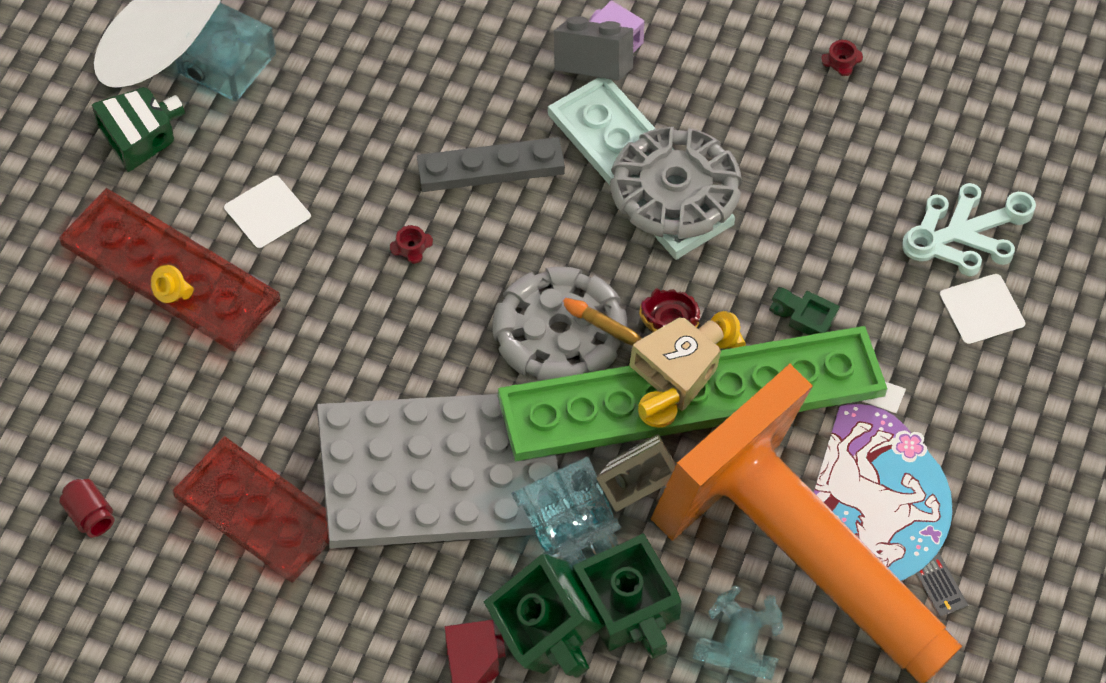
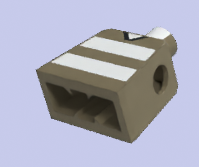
[596,434,676,512]

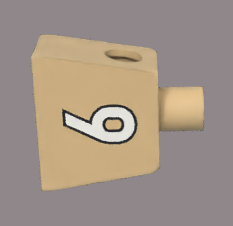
[629,318,724,411]

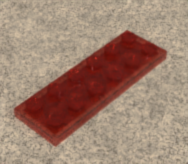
[59,188,281,353]

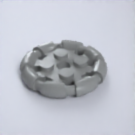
[610,127,742,239]
[492,267,628,381]

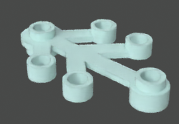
[902,183,1036,276]

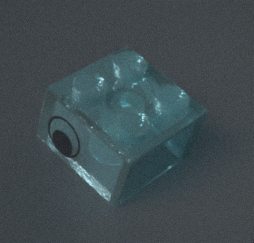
[176,2,276,102]

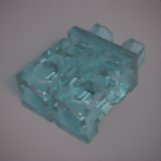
[511,456,621,571]

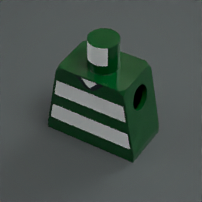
[92,87,185,172]

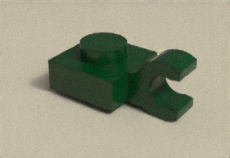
[769,287,840,335]

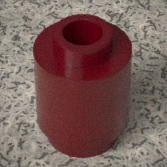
[59,479,115,538]

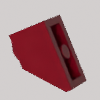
[444,620,506,683]

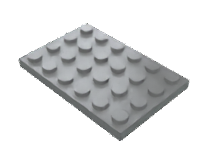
[317,394,566,548]

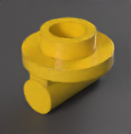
[151,265,194,303]
[711,311,746,349]
[638,388,680,428]

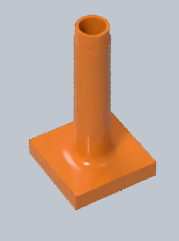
[651,364,962,683]

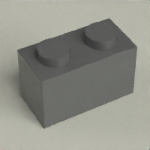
[554,16,633,80]

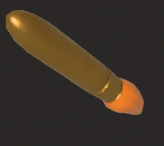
[563,298,642,346]

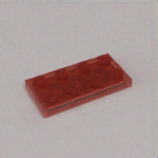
[172,436,329,583]

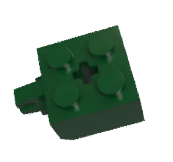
[573,533,682,660]
[483,553,604,678]

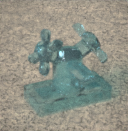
[693,586,784,681]

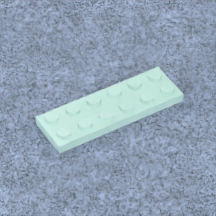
[548,77,735,260]

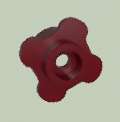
[821,40,863,76]
[390,225,433,264]

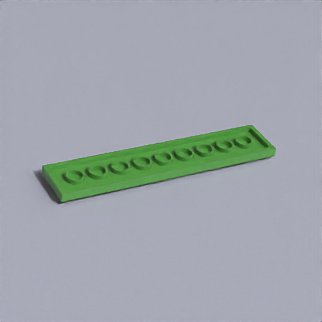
[497,326,888,461]

